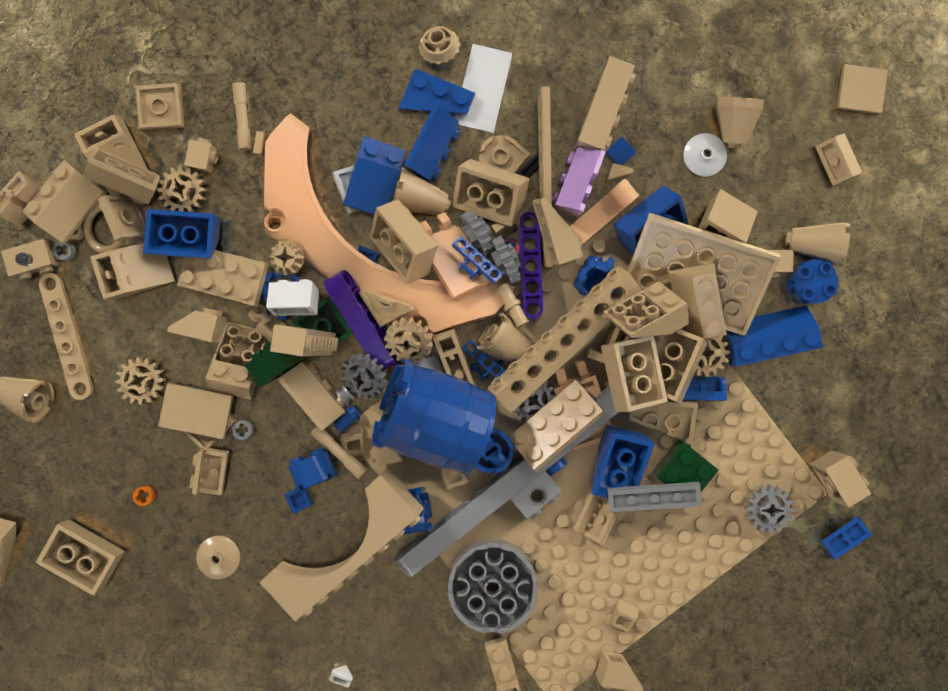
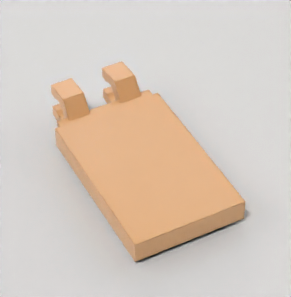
[421,212,491,300]
[553,359,612,451]

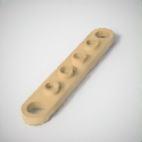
[39,273,94,400]

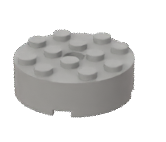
[448,539,537,633]

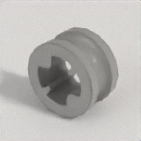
[52,241,76,261]
[335,384,356,406]
[232,420,254,440]

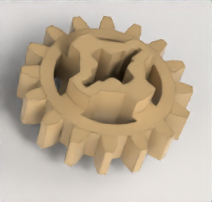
[157,166,207,212]
[384,317,434,364]
[694,336,730,377]
[115,357,166,405]

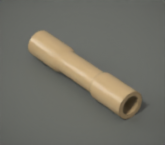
[232,82,252,151]
[310,427,368,479]

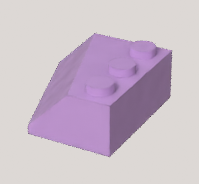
[552,146,605,221]

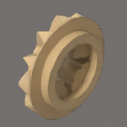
[269,240,304,276]

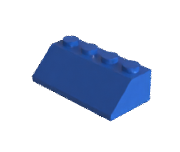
[724,305,824,366]

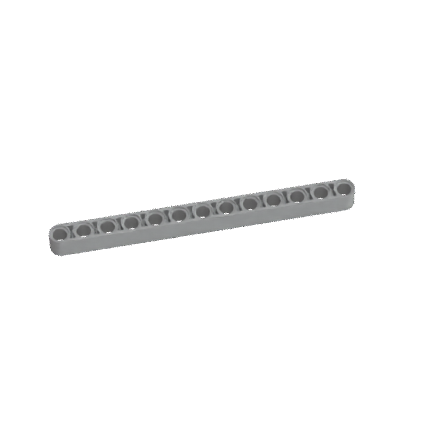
[394,386,619,577]

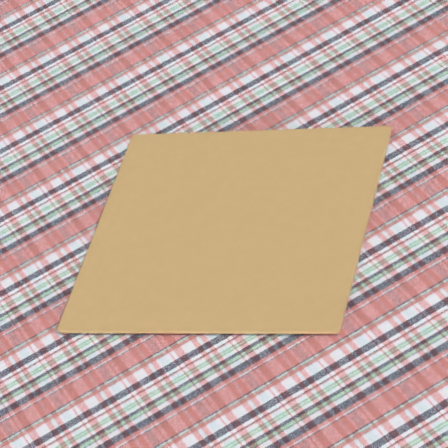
[345,220,827,691]

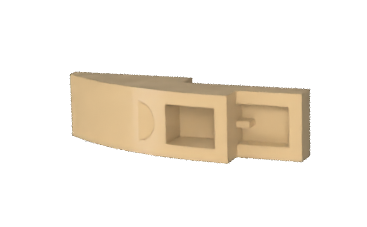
[484,636,521,691]

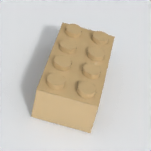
[574,56,636,153]

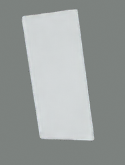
[455,44,512,133]

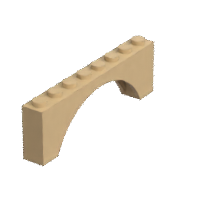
[259,468,424,621]

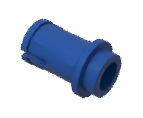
[334,405,362,433]

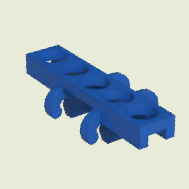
[452,236,504,285]
[463,339,506,380]

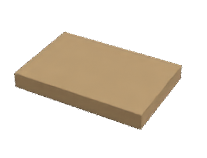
[158,383,234,439]

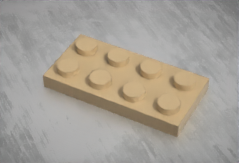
[177,250,269,307]
[509,380,605,472]

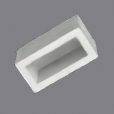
[266,279,319,316]

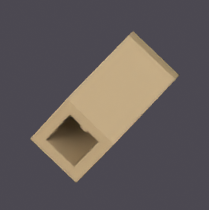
[595,651,644,691]

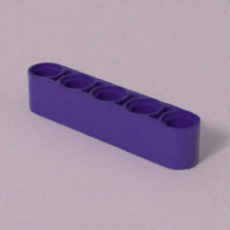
[520,211,543,321]
[324,270,401,371]

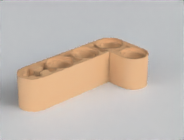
[570,179,640,245]

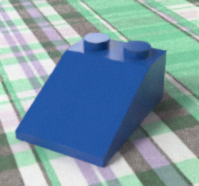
[343,136,406,215]
[591,424,655,499]

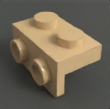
[190,447,229,495]
[573,493,619,545]

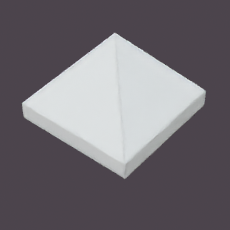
[329,665,353,688]

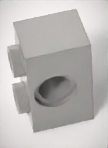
[510,471,561,519]

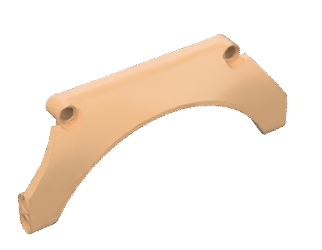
[264,114,518,334]

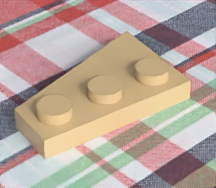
[628,399,698,444]

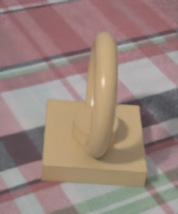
[83,195,146,253]

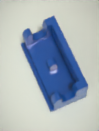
[683,376,727,401]
[820,516,872,560]

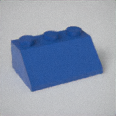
[404,104,461,184]
[614,185,689,256]
[143,209,221,259]

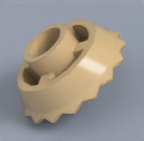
[418,26,461,65]

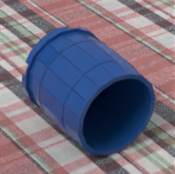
[372,358,497,474]

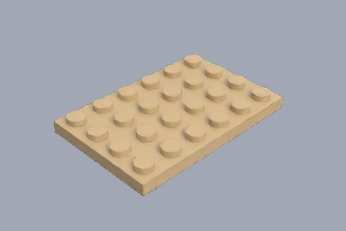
[627,213,781,336]

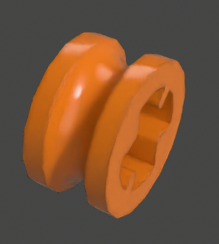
[132,486,155,506]

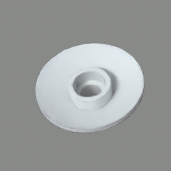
[683,133,727,177]

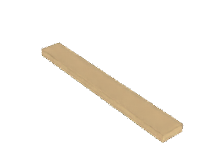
[538,87,553,267]

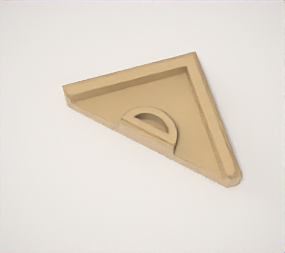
[359,289,415,327]

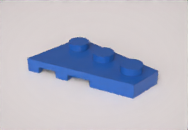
[398,68,475,115]

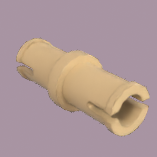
[496,283,529,328]

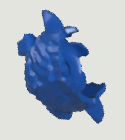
[573,255,615,296]

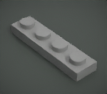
[608,482,701,512]

